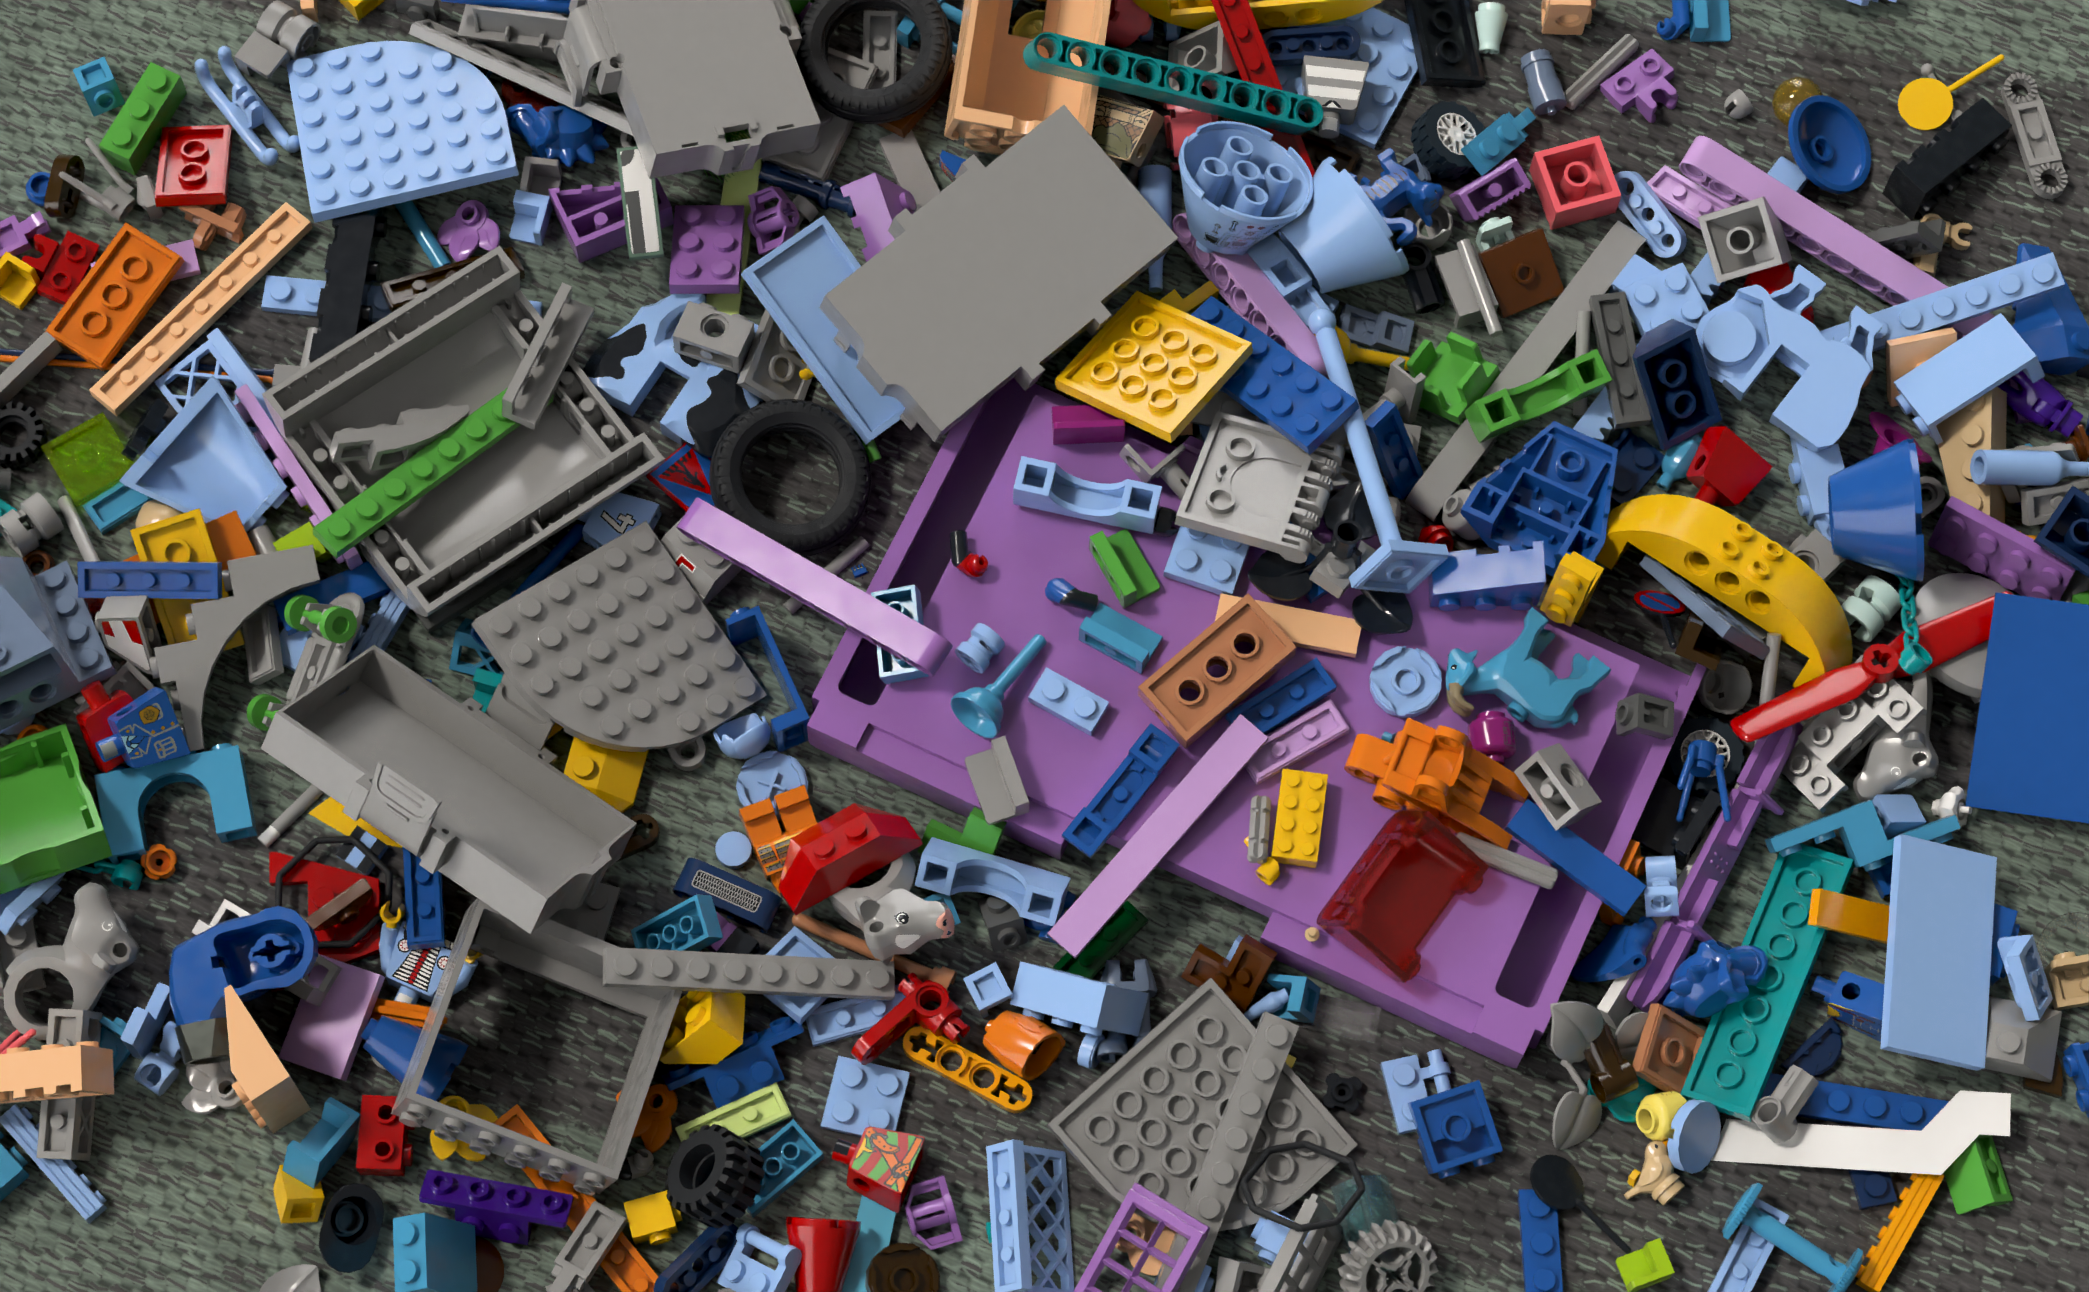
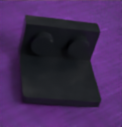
[1631,777,1722,869]

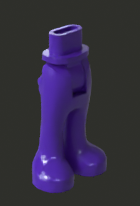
[1997,371,2083,438]

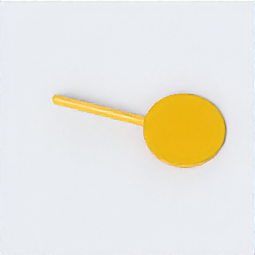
[1898,54,2005,131]

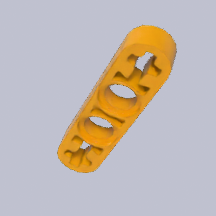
[903,1026,1033,1114]

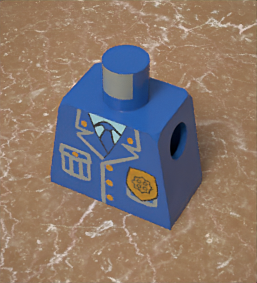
[95,687,191,768]

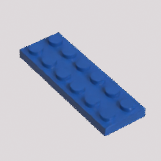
[1191,296,1360,455]

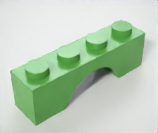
[1464,349,1612,443]

